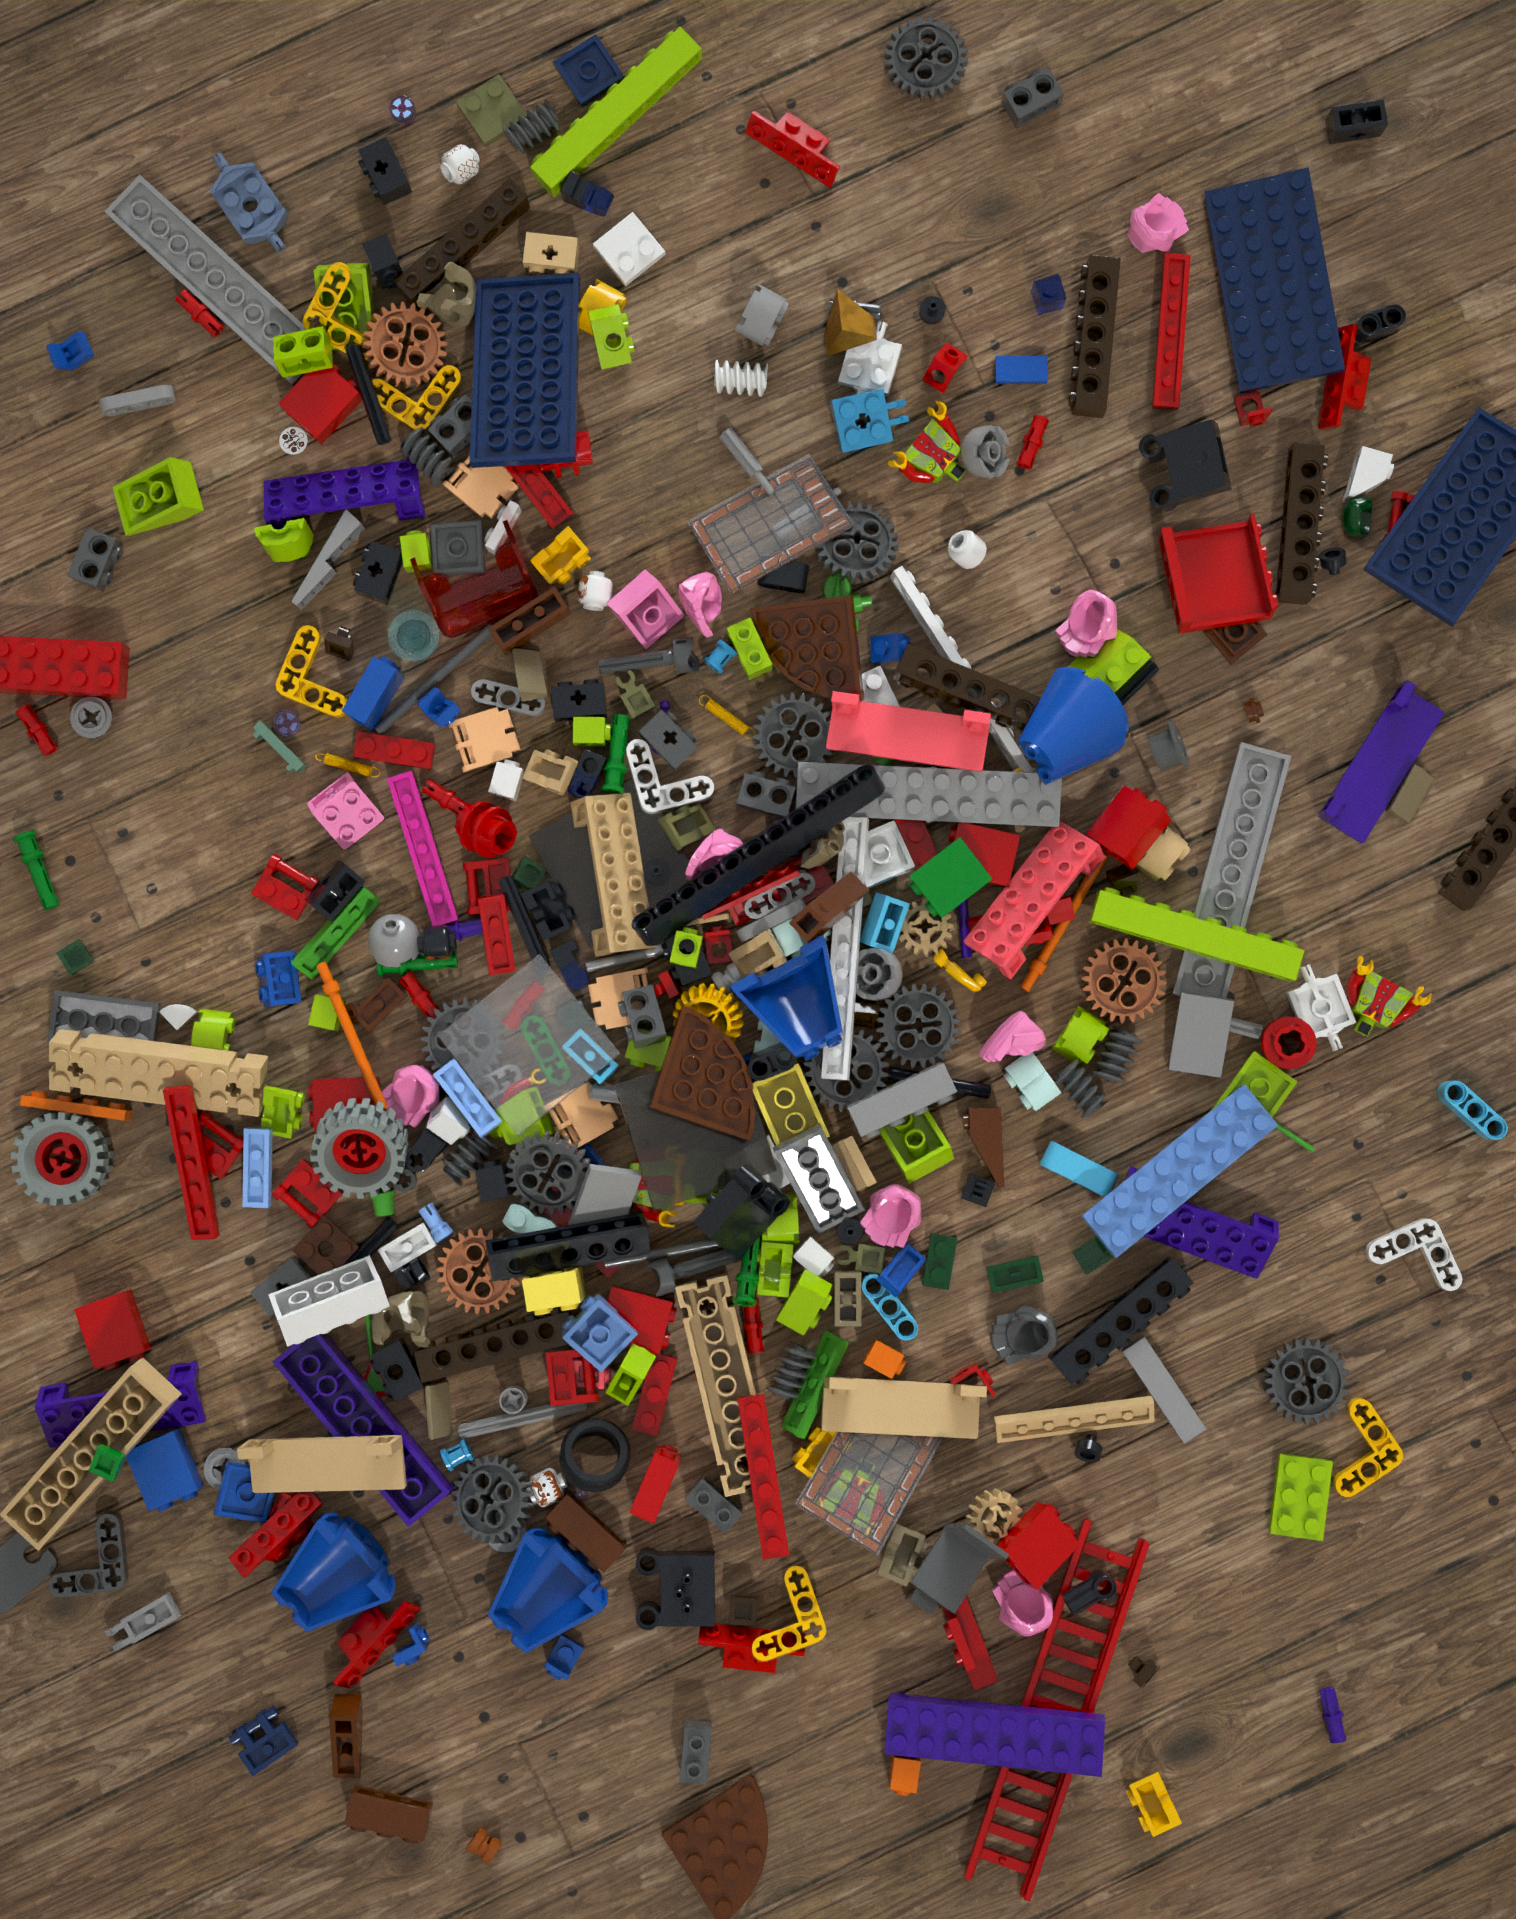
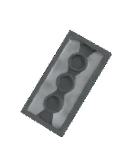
[47,990,161,1042]
[772,1123,865,1234]

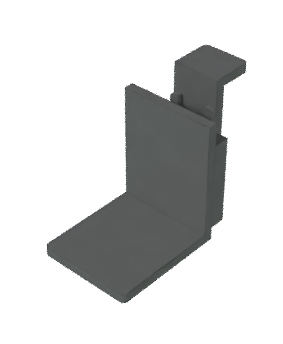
[904,1523,1009,1614]

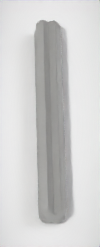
[458,1403,587,1439]

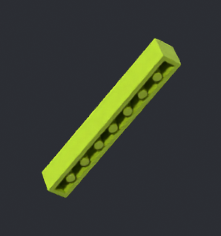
[530,27,702,198]
[1088,887,1305,982]

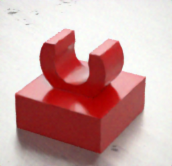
[653,970,682,999]

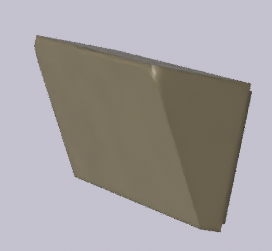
[512,648,547,702]
[1386,764,1434,824]
[425,1382,452,1440]

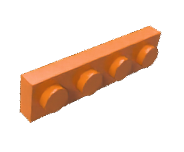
[20,1091,133,1121]

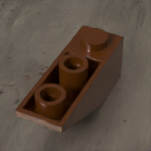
[789,871,870,943]

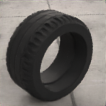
[559,1418,631,1492]

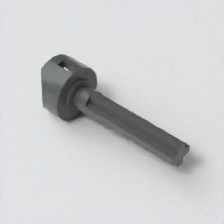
[598,636,700,674]
[646,1249,742,1297]

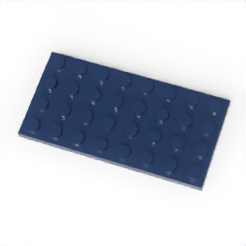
[1204,167,1345,394]
[470,273,580,468]
[1363,407,1516,627]

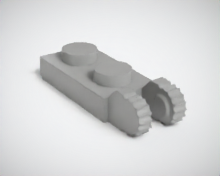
[104,1592,182,1651]

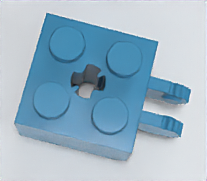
[829,389,909,453]

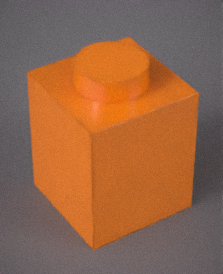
[863,1338,906,1379]
[889,1755,921,1796]

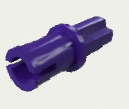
[447,919,482,942]
[1319,1687,1347,1743]

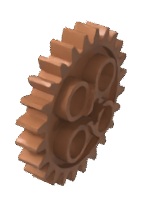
[362,301,448,388]
[1080,938,1167,1024]
[436,1227,521,1314]

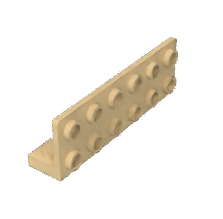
[570,793,655,957]
[821,1376,987,1439]
[237,1435,407,1493]

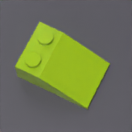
[314,263,374,350]
[112,457,204,536]
[880,1111,954,1185]

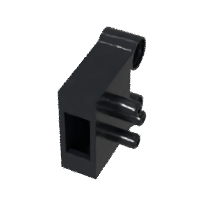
[1139,419,1232,512]
[693,1164,790,1259]
[636,1547,715,1631]

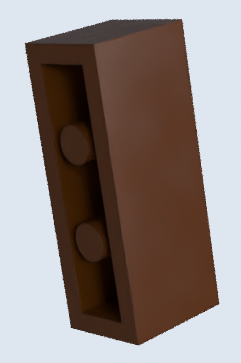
[488,586,571,656]
[545,1490,627,1573]
[344,1785,433,1844]

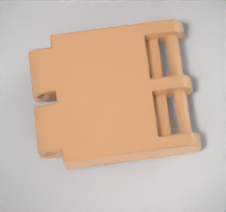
[442,455,518,519]
[449,707,521,773]
[588,968,649,1029]
[543,1081,619,1149]

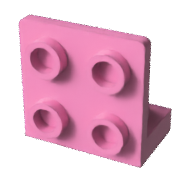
[307,771,384,850]

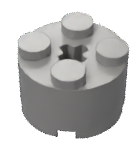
[735,284,789,346]

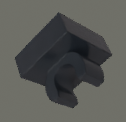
[961,1173,995,1207]

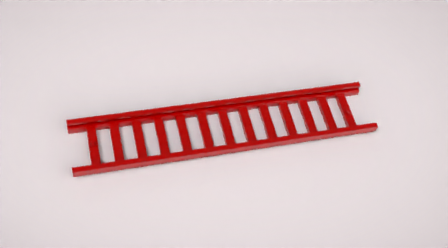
[963,1519,1150,1902]

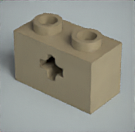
[834,1270,861,1326]

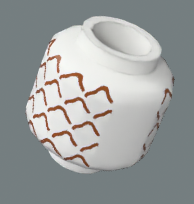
[440,144,480,184]

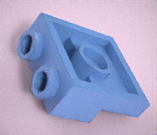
[561,1294,638,1372]

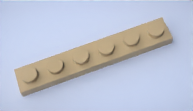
[994,1396,1155,1443]

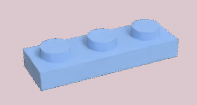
[433,1059,503,1138]
[242,1127,273,1208]

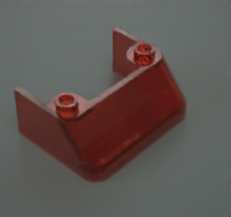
[410,520,538,638]

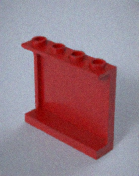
[1158,513,1278,634]

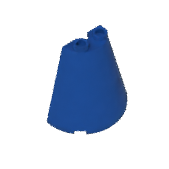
[1018,667,1129,785]
[730,935,843,1061]
[271,1512,395,1632]
[488,1528,608,1653]

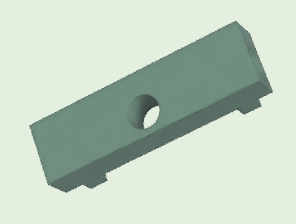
[253,720,307,774]

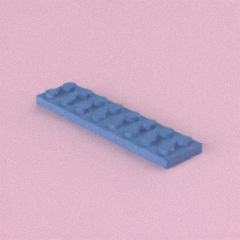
[1081,1084,1278,1258]

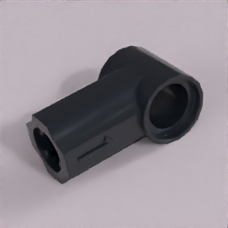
[1061,1570,1117,1616]

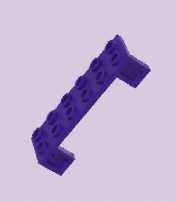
[264,460,425,530]
[1318,680,1444,843]
[1126,1166,1279,1279]
[35,1361,206,1448]

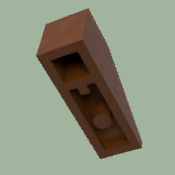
[962,1107,1004,1187]
[329,1694,363,1778]

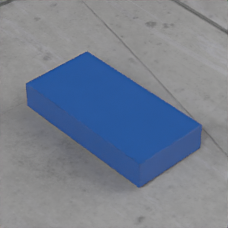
[995,356,1048,384]
[876,1242,927,1297]

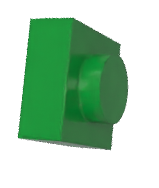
[88,1444,126,1482]

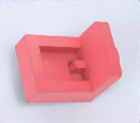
[574,1359,611,1390]

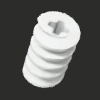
[714,360,768,397]

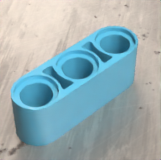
[1437,1081,1508,1140]
[1039,1141,1119,1197]
[861,1273,918,1341]

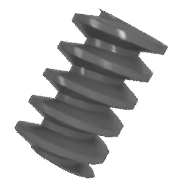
[502,99,560,154]
[400,427,455,486]
[1092,1025,1142,1084]
[1055,1059,1109,1119]
[441,1128,499,1186]
[766,1341,817,1401]

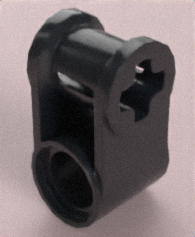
[405,1128,449,1172]

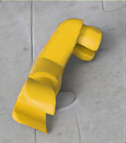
[933,948,987,992]

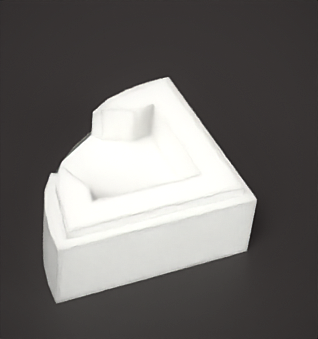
[159,1004,198,1031]

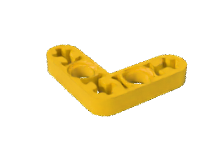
[303,262,369,360]
[372,365,462,434]
[276,625,348,718]
[1333,1398,1403,1497]
[751,1566,826,1662]

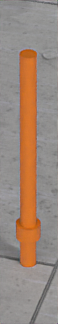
[1020,855,1108,992]
[316,962,388,1110]

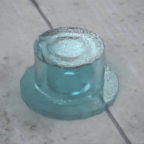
[387,610,440,662]

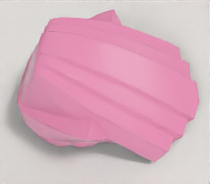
[1127,193,1189,253]
[679,572,722,638]
[1056,590,1117,658]
[685,829,743,881]
[979,1011,1046,1062]
[382,1065,440,1128]
[860,1184,922,1248]
[992,1569,1053,1636]

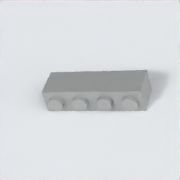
[846,1062,957,1139]

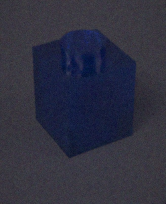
[1031,274,1067,315]

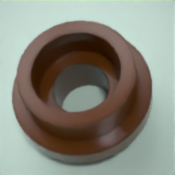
[1244,698,1264,723]

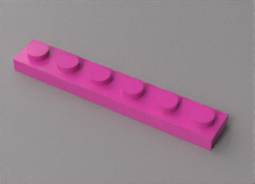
[387,771,459,926]

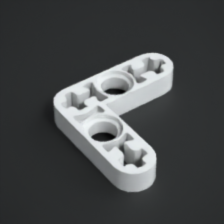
[626,739,714,814]
[1365,1218,1462,1291]

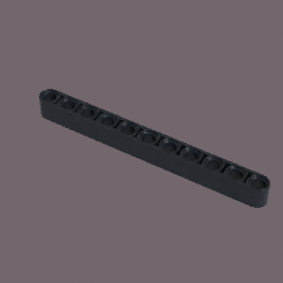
[631,764,885,946]

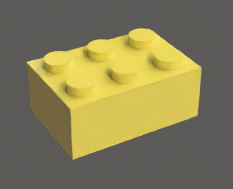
[752,1063,830,1145]
[522,1266,587,1315]

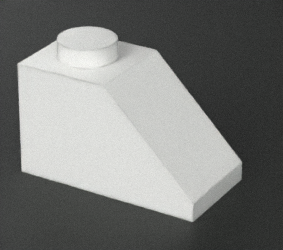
[1342,446,1394,503]

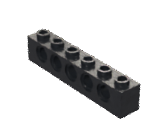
[485,1212,650,1282]
[1048,1256,1194,1385]

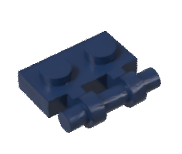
[229,1706,299,1776]

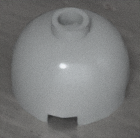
[961,425,1010,478]
[368,914,420,967]
[856,948,903,1000]

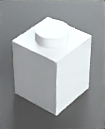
[488,759,525,801]
[426,1097,470,1145]
[793,1236,834,1277]

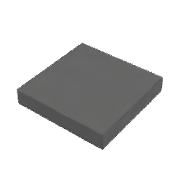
[430,520,486,577]

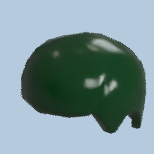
[1341,497,1372,537]

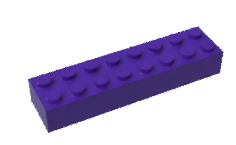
[273,1333,454,1527]
[885,1693,1105,1777]

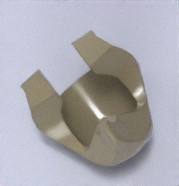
[416,262,477,327]
[371,1291,430,1348]

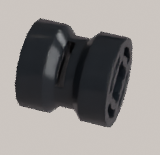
[394,1257,431,1292]

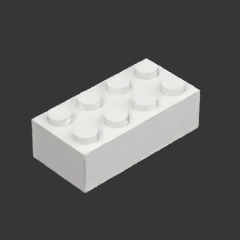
[268,1255,390,1347]

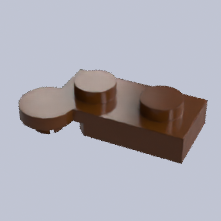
[345,977,408,1032]

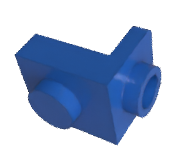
[46,331,94,371]
[870,633,912,664]
[417,687,461,728]
[392,1622,430,1666]

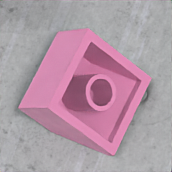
[606,569,685,650]

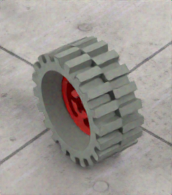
[310,1098,409,1199]
[11,1112,115,1206]

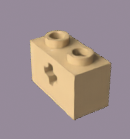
[523,232,580,275]

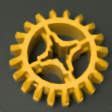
[673,983,744,1043]

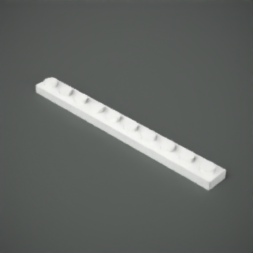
[890,566,1037,773]
[821,817,869,1081]

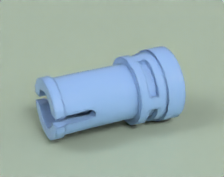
[418,1202,454,1244]

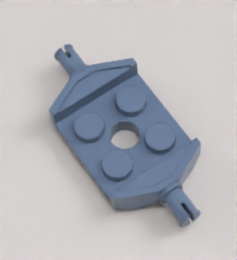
[210,153,288,253]

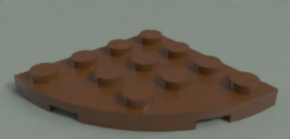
[751,595,864,701]
[649,1006,755,1142]
[662,1773,768,1919]

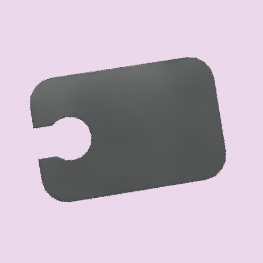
[0,1532,58,1614]

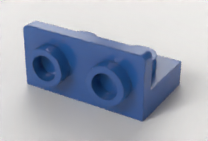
[255,951,302,1008]

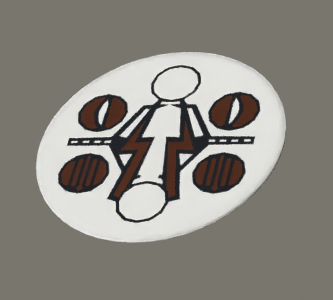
[279,427,308,455]

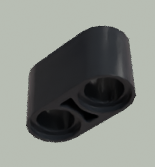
[1355,304,1406,344]
[756,557,809,593]
[748,1042,797,1081]

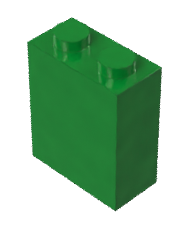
[908,837,992,918]

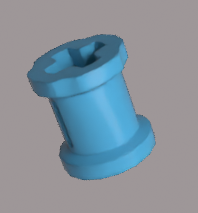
[703,640,737,675]
[440,1439,475,1472]

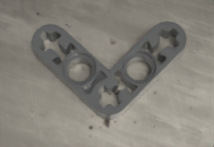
[48,1511,129,1597]

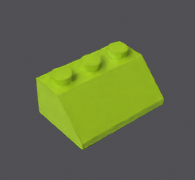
[1068,629,1151,693]

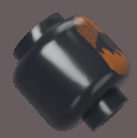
[417,925,457,961]

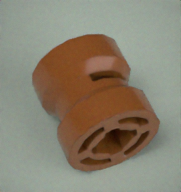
[465,1826,503,1865]

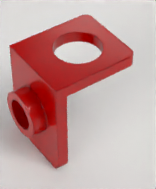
[923,343,968,393]
[1234,392,1272,427]
[703,926,732,964]
[950,1362,996,1397]

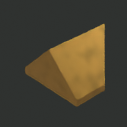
[825,289,877,356]

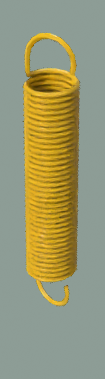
[699,695,755,739]
[315,753,381,777]

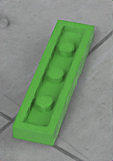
[291,885,381,980]
[781,1330,849,1439]

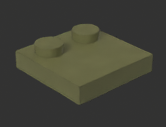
[456,74,528,147]

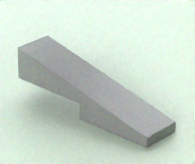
[292,510,365,611]
[1121,1336,1206,1444]

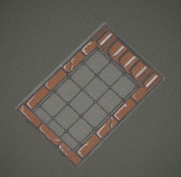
[687,454,854,594]
[794,1432,943,1556]

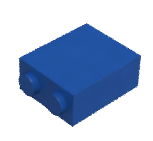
[342,656,404,731]
[126,1427,204,1512]

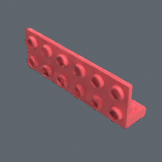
[826,691,991,772]
[964,821,1105,980]

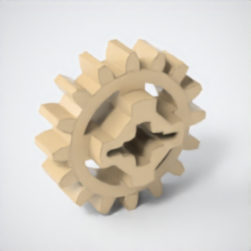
[899,899,954,957]
[966,1488,1022,1545]

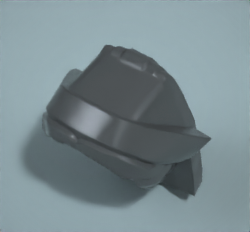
[990,1305,1058,1365]

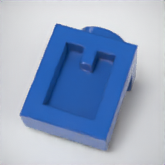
[544,1633,585,1680]

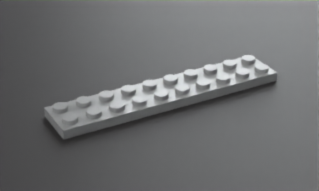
[104,174,306,387]
[1171,742,1291,998]
[796,762,1062,827]

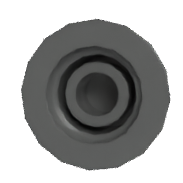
[1149,720,1190,771]

